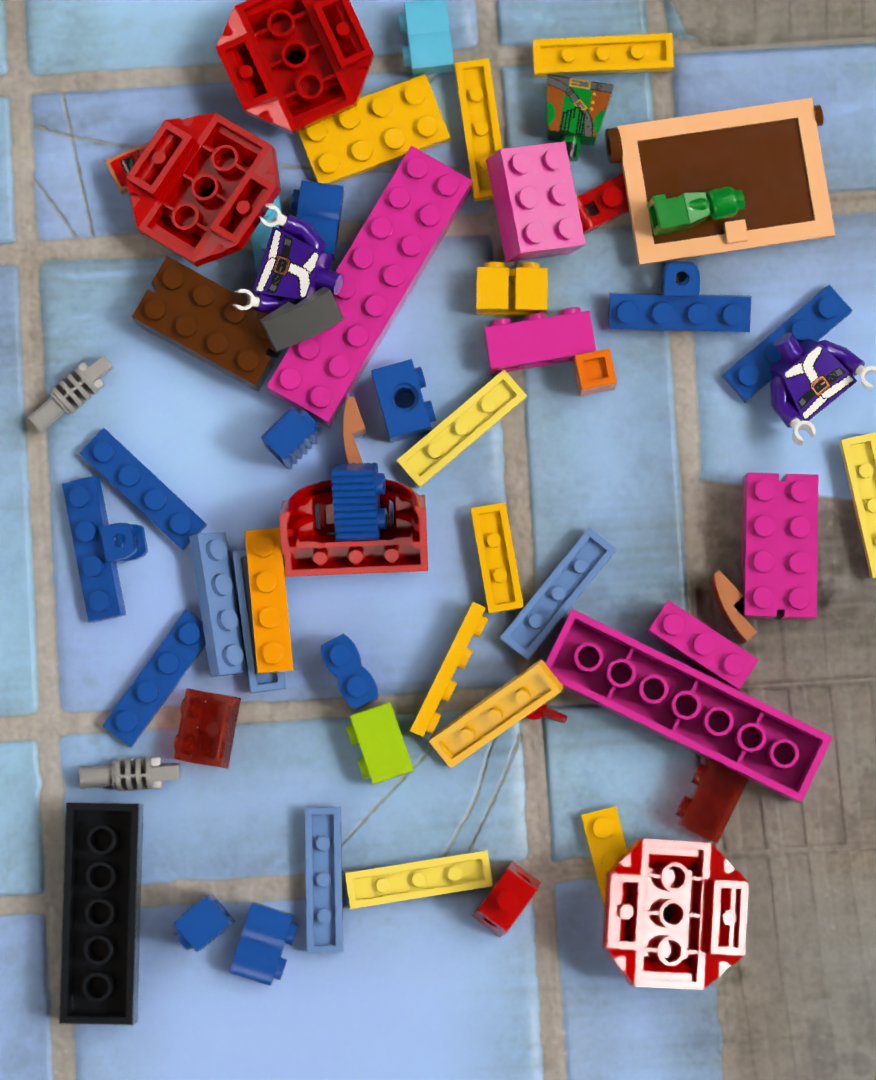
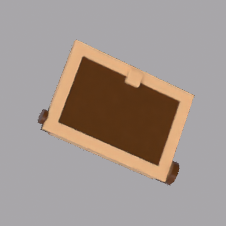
[605,98,835,266]

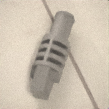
[27,356,113,434]
[79,756,181,791]

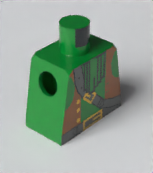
[546,74,614,162]

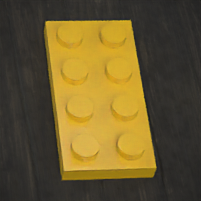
[298,74,450,185]

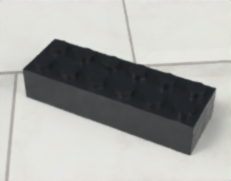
[59,803,144,1025]

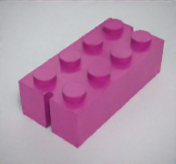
[740,473,819,621]

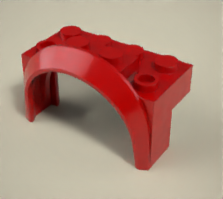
[279,479,428,577]

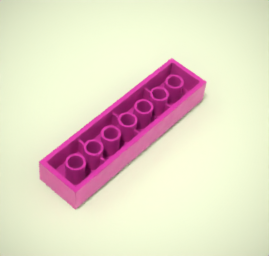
[266,145,472,428]
[545,609,833,803]

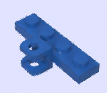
[608,261,751,332]
[62,476,148,623]

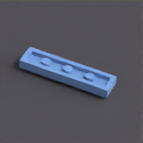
[499,527,617,661]
[189,532,247,677]
[233,550,287,693]
[305,807,343,953]

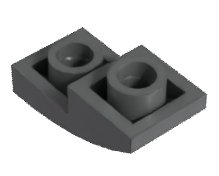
[259,286,344,351]

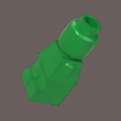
[647,186,745,237]

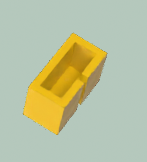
[476,262,548,316]

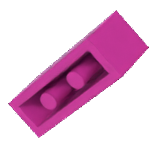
[484,307,596,375]
[646,600,759,690]

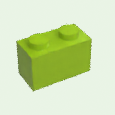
[346,702,414,785]

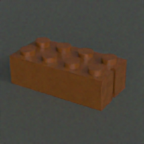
[132,256,283,392]

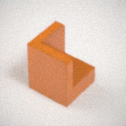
[573,348,617,397]

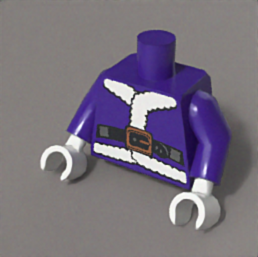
[233,203,344,313]
[770,333,876,445]

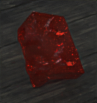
[174,689,241,769]
[675,759,749,844]

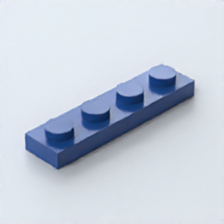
[722,284,853,403]
[80,428,207,551]
[102,610,206,747]

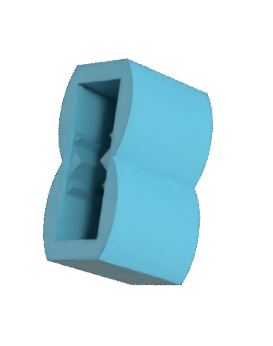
[398,0,454,76]

